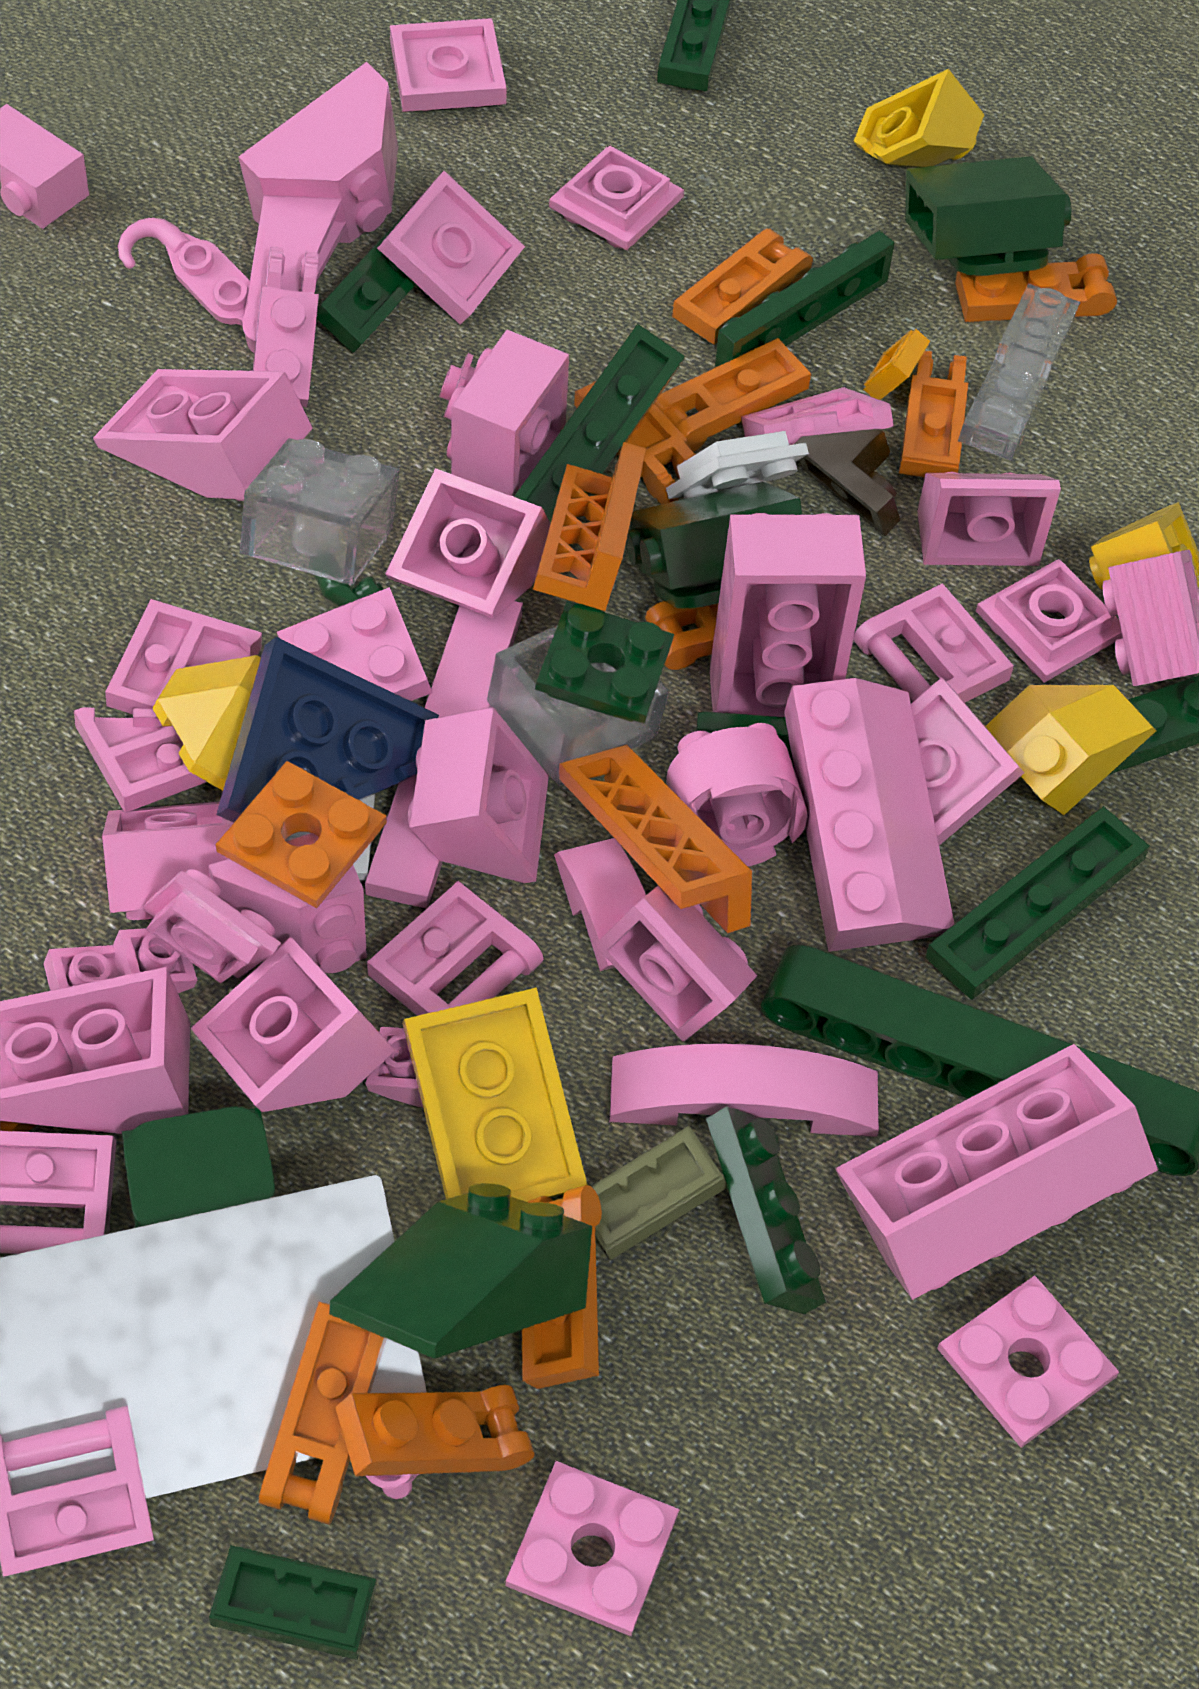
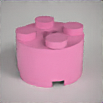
[666,723,807,866]

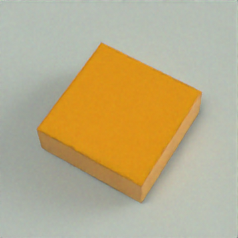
[863,329,930,400]

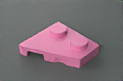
[741,387,894,445]
[105,599,262,714]
[74,707,207,813]

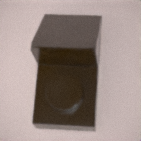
[795,429,901,536]

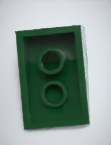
[329,1183,592,1359]

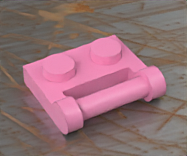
[853,583,1014,703]
[367,881,544,1016]
[0,1131,116,1254]
[0,1405,154,1577]

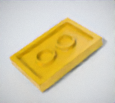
[402,988,587,1202]

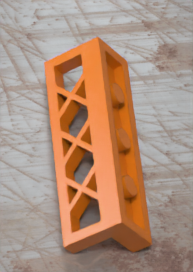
[533,442,646,611]
[559,745,752,933]

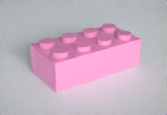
[710,513,866,717]

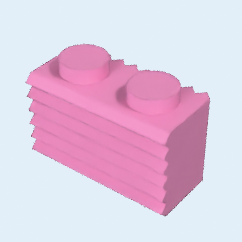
[1103,549,1199,686]

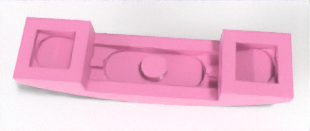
[610,1044,879,1137]

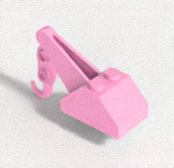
[118,62,398,353]

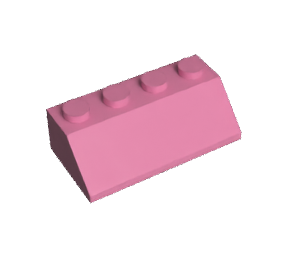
[784,678,954,952]
[835,1044,1158,1300]

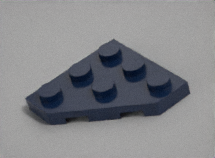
[216,637,439,823]

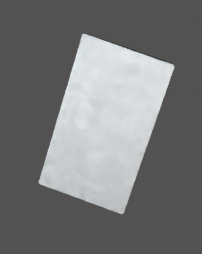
[0,1175,427,1498]

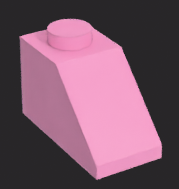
[0,104,89,229]

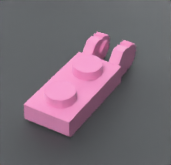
[253,246,319,407]

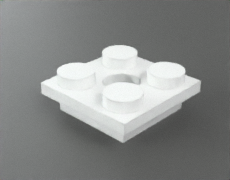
[666,431,809,499]

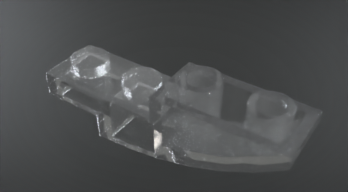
[958,284,1080,461]

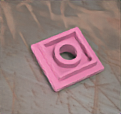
[549,146,684,251]
[976,559,1123,683]
[143,869,281,983]
[937,1275,1119,1448]
[505,1461,679,1636]

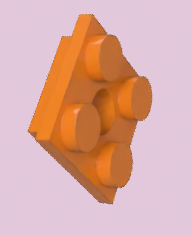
[216,761,387,908]

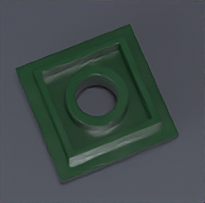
[535,601,674,724]

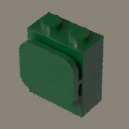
[905,156,1072,276]
[625,481,803,609]
[122,1107,276,1228]

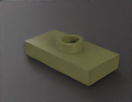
[591,1126,728,1260]

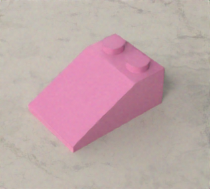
[93,369,313,501]
[0,967,190,1134]

